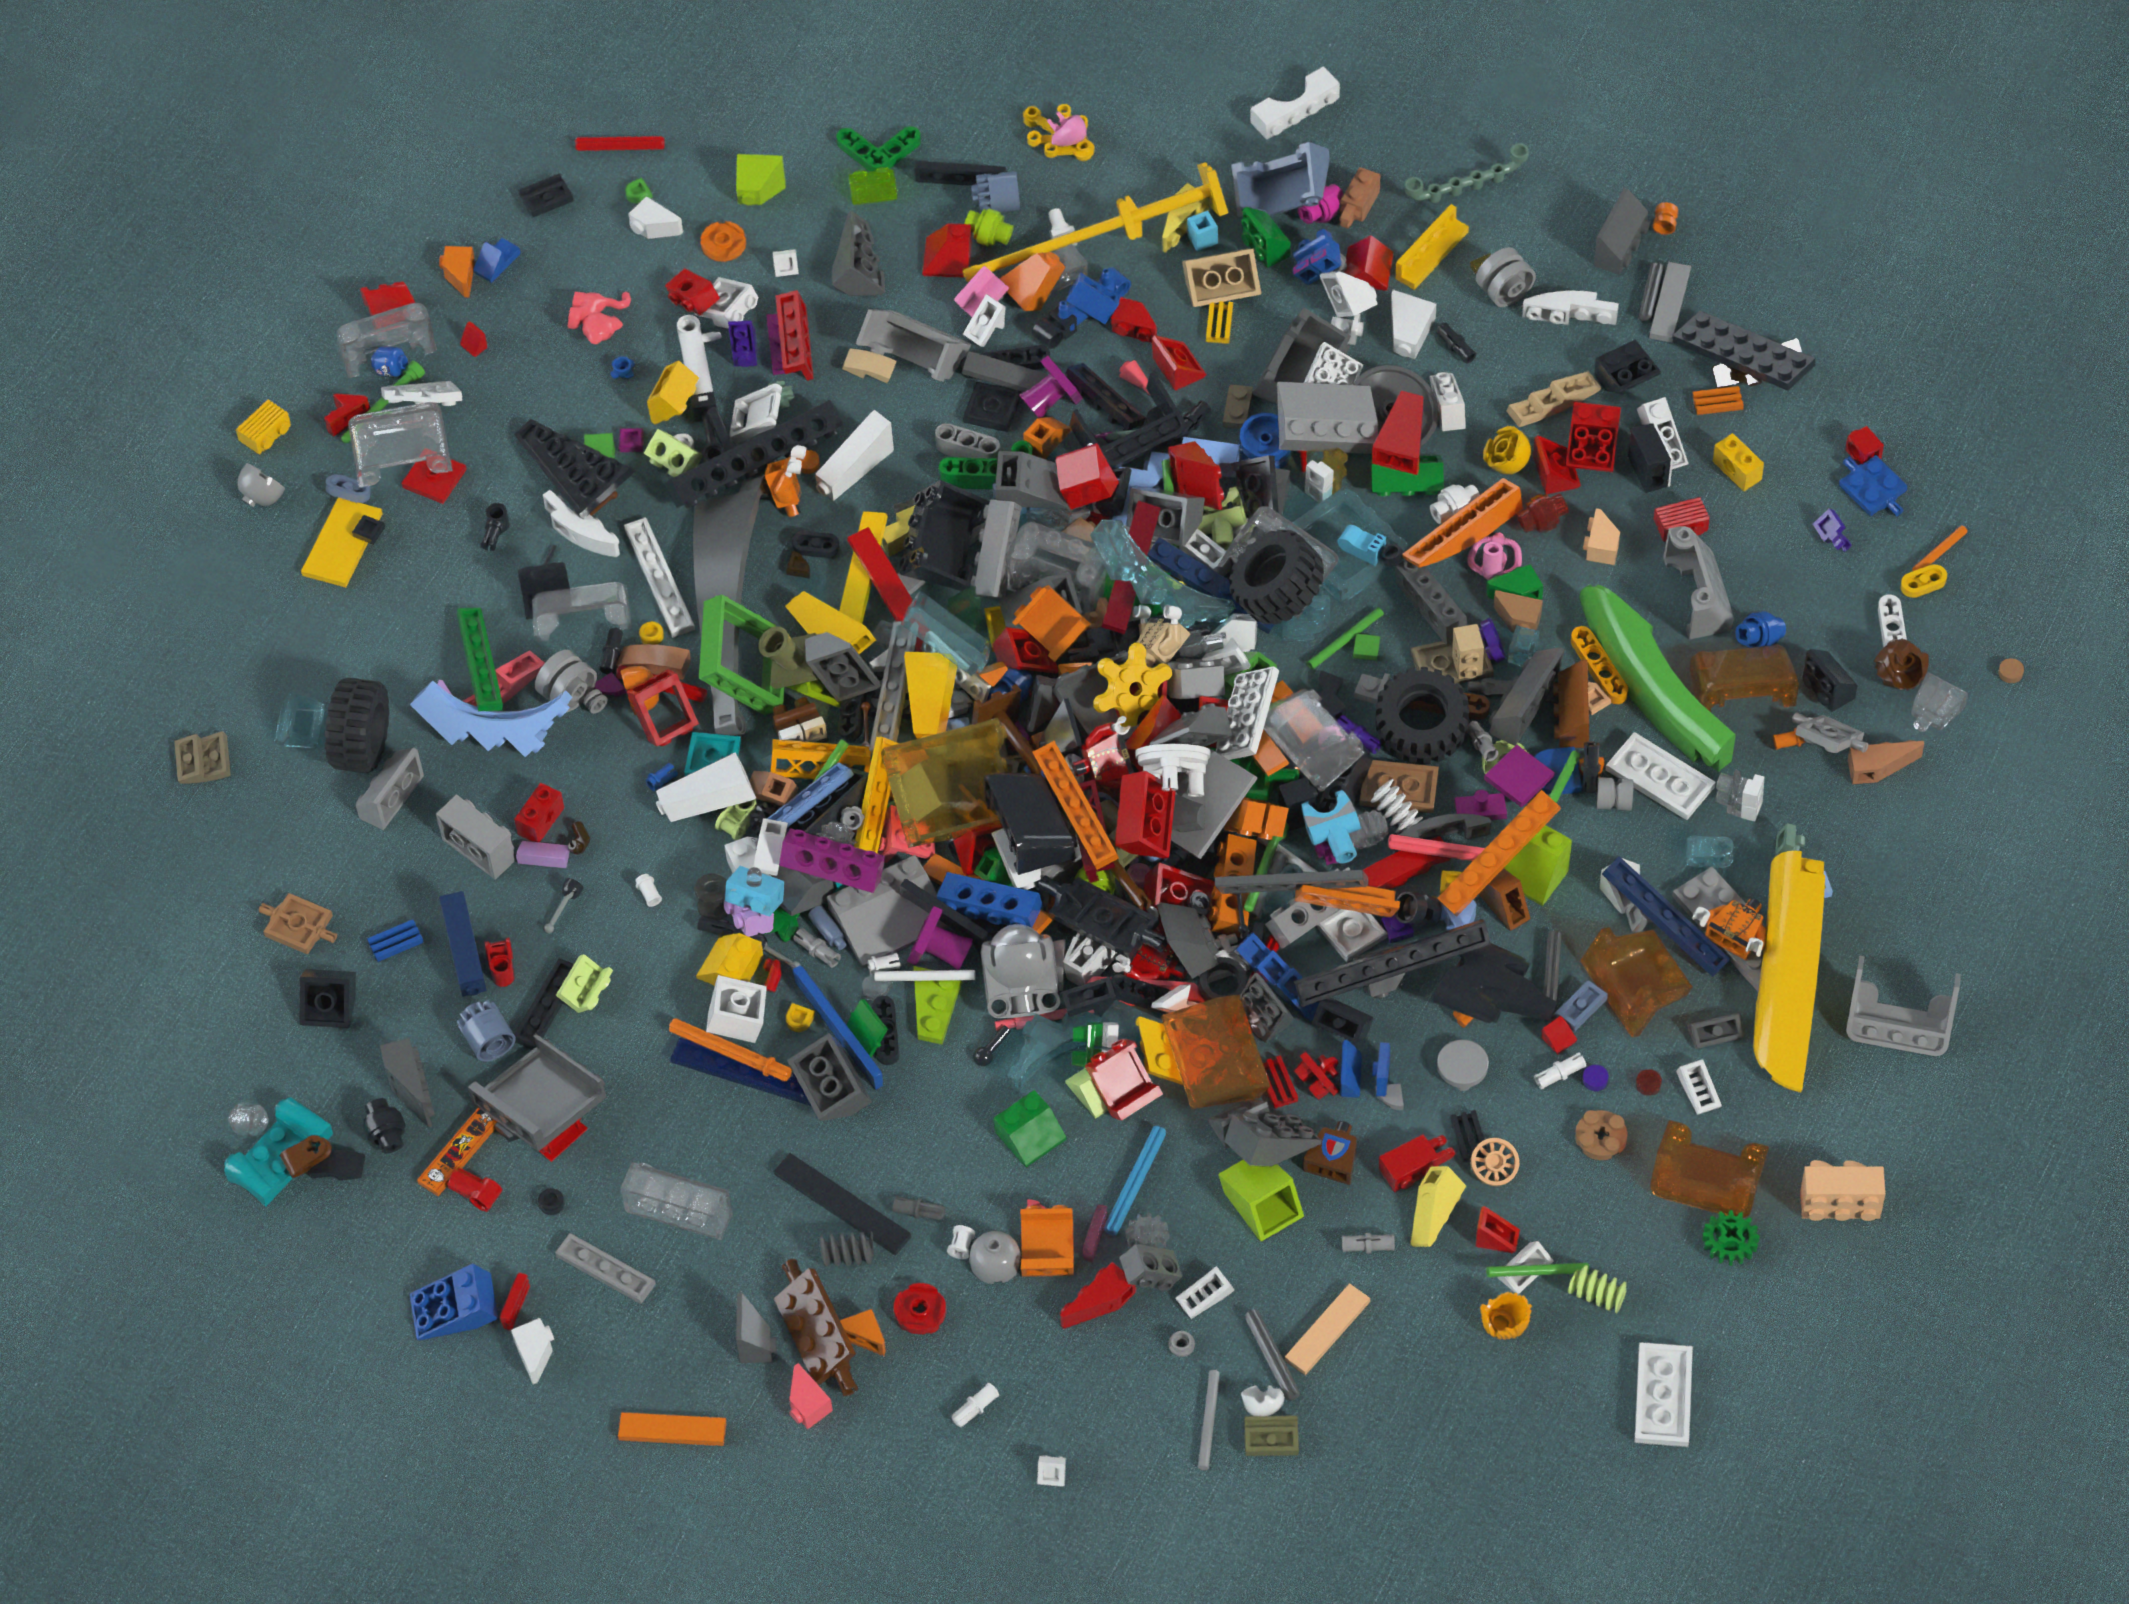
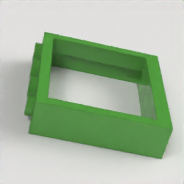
[699,594,784,715]

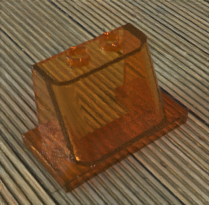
[1580,927,1692,1038]

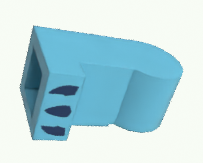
[1337,525,1386,566]

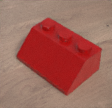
[1115,771,1176,858]

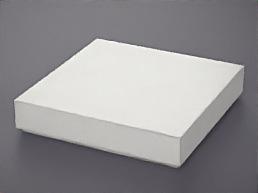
[1317,909,1387,963]

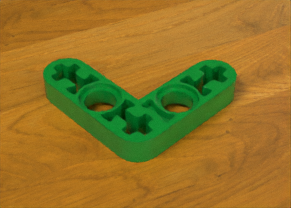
[836,126,921,175]

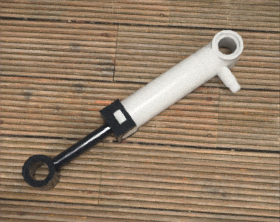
[677,315,726,476]

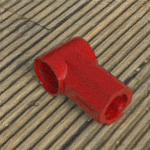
[447,1168,503,1212]

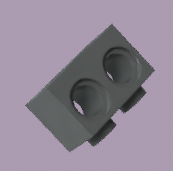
[1120,1244,1182,1291]

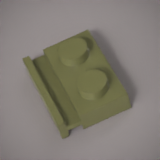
[1245,1416,1299,1456]

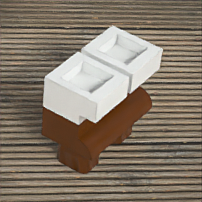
[773,697,827,742]

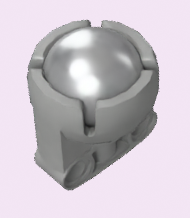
[981,924,1060,1018]

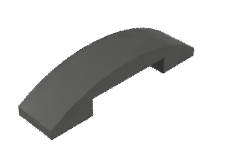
[1393,814,1491,853]

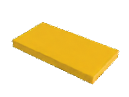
[301,497,383,588]

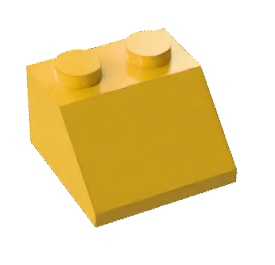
[696,933,764,986]

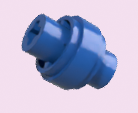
[1735,611,1786,651]
[987,669,1033,706]

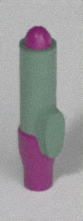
[1095,430,1136,442]

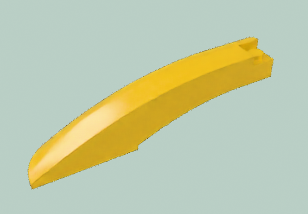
[1753,851,1825,1092]

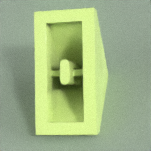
[1066,1068,1108,1119]

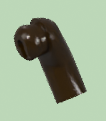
[568,821,590,855]

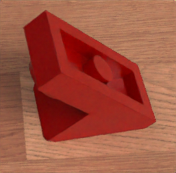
[324,394,370,437]

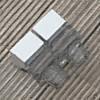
[1715,770,1765,822]

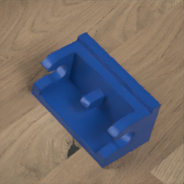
[1066,272,1120,324]

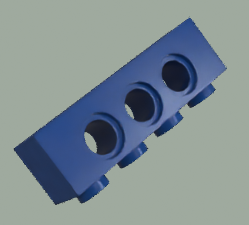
[936,872,1043,928]

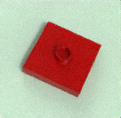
[402,449,467,504]

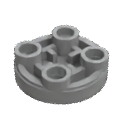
[1437,1040,1488,1091]

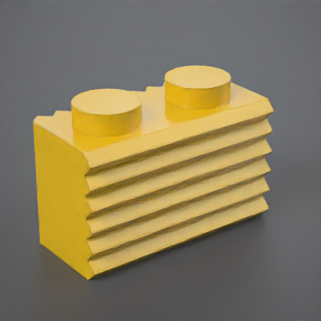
[236,399,291,454]

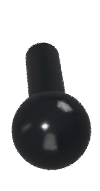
[973,1025,1012,1066]

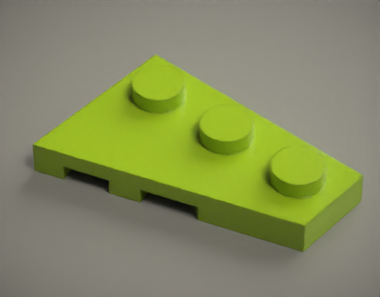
[914,966,962,1045]

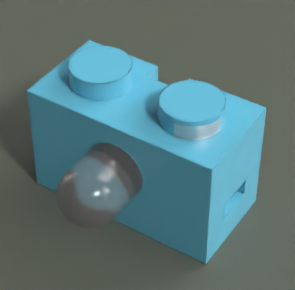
[725,866,784,917]

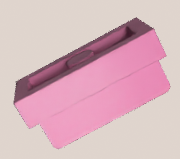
[954,266,1009,317]

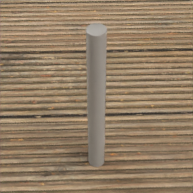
[1198,1370,1220,1470]

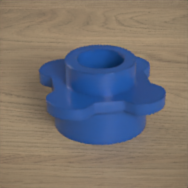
[611,357,635,379]

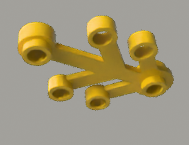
[1023,104,1095,161]

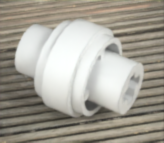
[1430,485,1480,524]

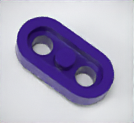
[1479,618,1506,663]

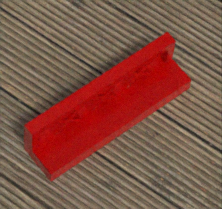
[776,290,814,381]

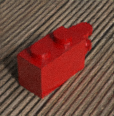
[1379,1134,1455,1192]

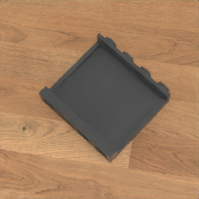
[1052,650,1182,743]
[468,1034,607,1151]

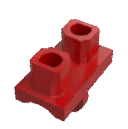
[1294,1051,1339,1100]

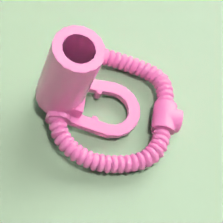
[1467,532,1522,580]

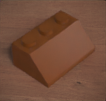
[1553,660,1589,748]

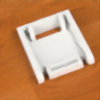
[729,384,782,444]

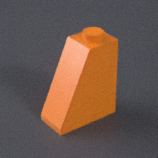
[1000,252,1065,311]

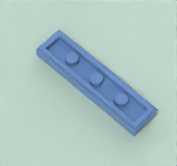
[767,762,854,828]

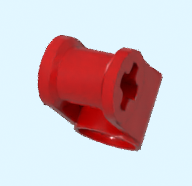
[485,937,515,987]

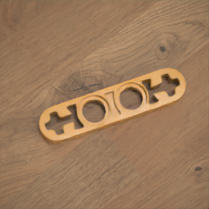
[1571,626,1628,704]

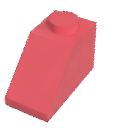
[790,1363,833,1429]

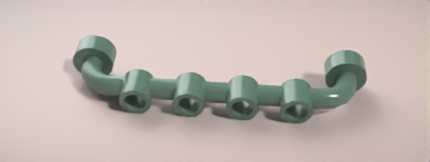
[1405,143,1529,203]

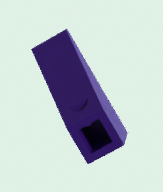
[728,321,757,367]

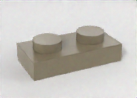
[1223,384,1253,429]

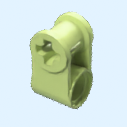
[715,799,757,841]

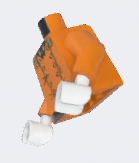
[764,445,807,517]
[1691,898,1766,961]

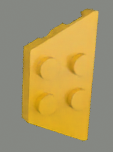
[1135,1016,1229,1088]

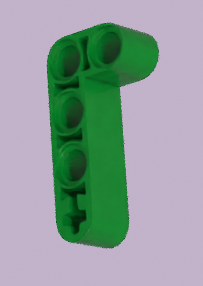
[939,440,1033,490]

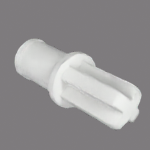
[951,1383,999,1427]

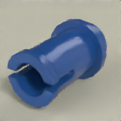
[646,763,678,791]

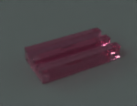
[1083,1204,1108,1263]

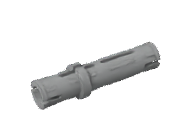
[1249,851,1289,921]

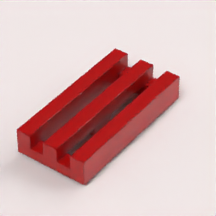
[1257,1055,1298,1109]
[500,1272,530,1331]

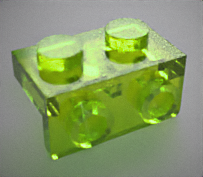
[848,167,897,205]

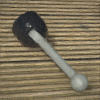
[544,878,584,933]
[750,932,801,970]

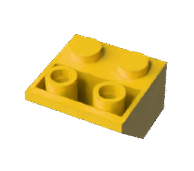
[647,361,699,424]

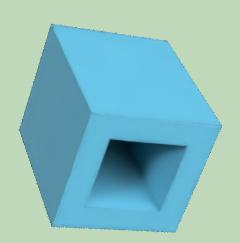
[1187,211,1218,252]

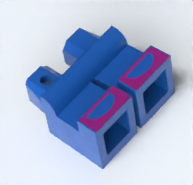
[1293,229,1342,285]

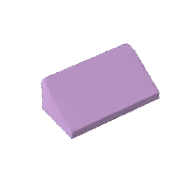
[516,841,570,868]

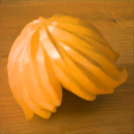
[1480,1291,1532,1340]

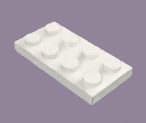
[1606,732,1716,820]
[1635,1343,1692,1447]

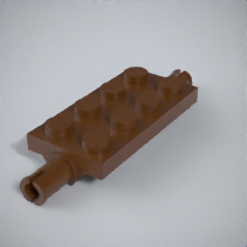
[774,1259,858,1396]

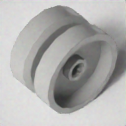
[1476,247,1536,307]
[535,649,597,712]

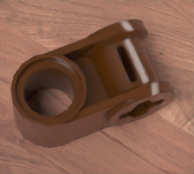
[279,1135,332,1178]

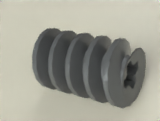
[820,1232,874,1267]

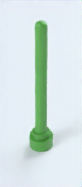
[341,361,425,443]
[1244,822,1289,912]

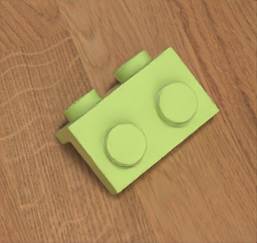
[556,954,613,1013]

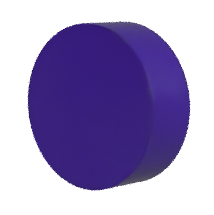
[1583,1065,1609,1091]

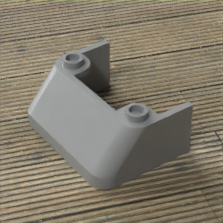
[856,309,971,382]
[1846,956,1961,1056]

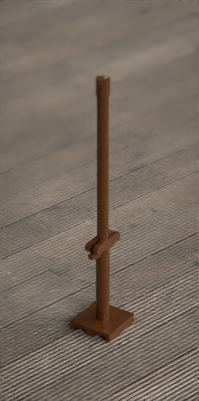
[971,684,1152,910]

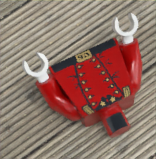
[1072,716,1134,789]
[1113,907,1188,981]

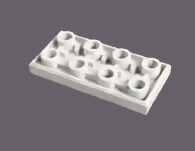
[1304,342,1364,385]
[1216,666,1279,760]

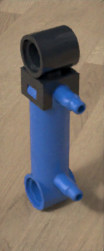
[1032,267,1131,349]

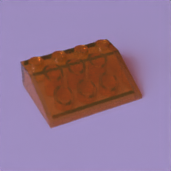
[1161,994,1270,1109]

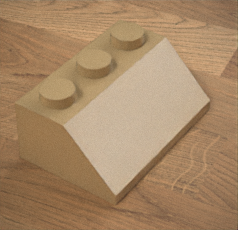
[1182,248,1261,307]

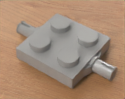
[1792,712,1868,753]

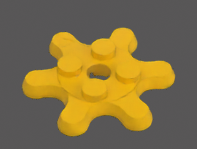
[1093,642,1172,728]

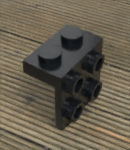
[518,562,574,620]

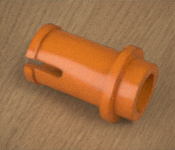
[1773,728,1805,750]

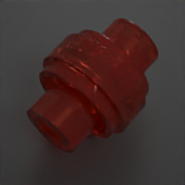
[1516,493,1569,533]

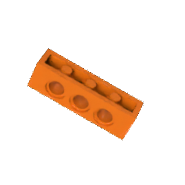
[1209,834,1257,938]

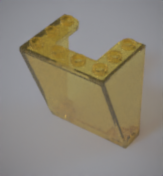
[881,718,1007,848]

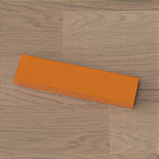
[618,1412,727,1446]

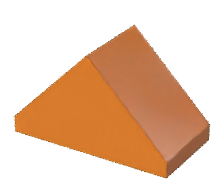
[840,1309,886,1356]

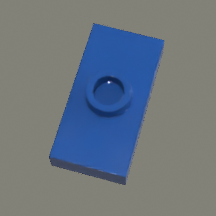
[1373,1043,1390,1097]

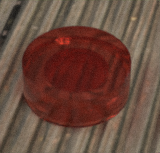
[1636,1069,1662,1096]

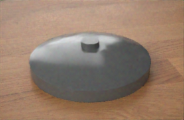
[1353,365,1439,448]

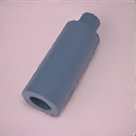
[808,906,846,950]

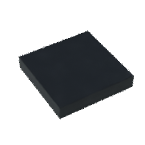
[963,382,1021,433]

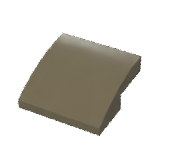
[174,731,231,784]

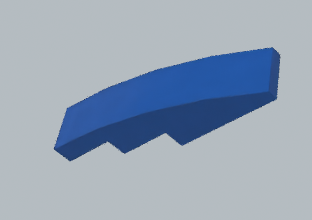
[1233,933,1322,1022]

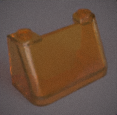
[1690,644,1799,712]
[1650,1120,1769,1219]

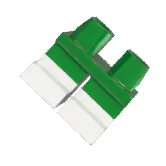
[1072,1022,1118,1071]

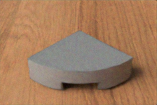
[1375,1084,1404,1110]

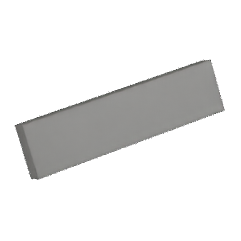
[1649,262,1691,343]
[555,1233,656,1304]

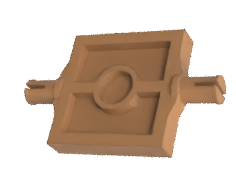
[259,893,337,955]

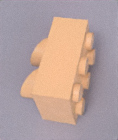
[1800,1160,1885,1221]

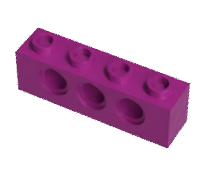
[779,828,885,893]

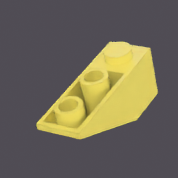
[1162,183,1209,253]
[1411,1166,1466,1247]

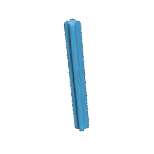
[1104,1126,1166,1236]

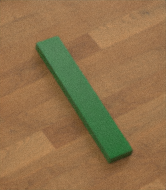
[457,608,503,712]

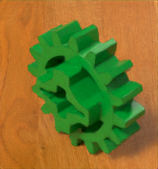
[1702,1210,1760,1266]

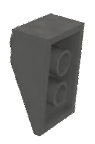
[1150,704,1232,746]

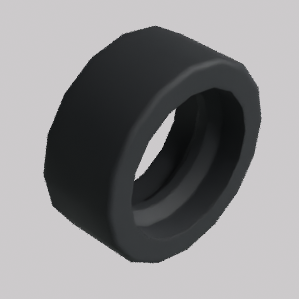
[1199,957,1247,1008]

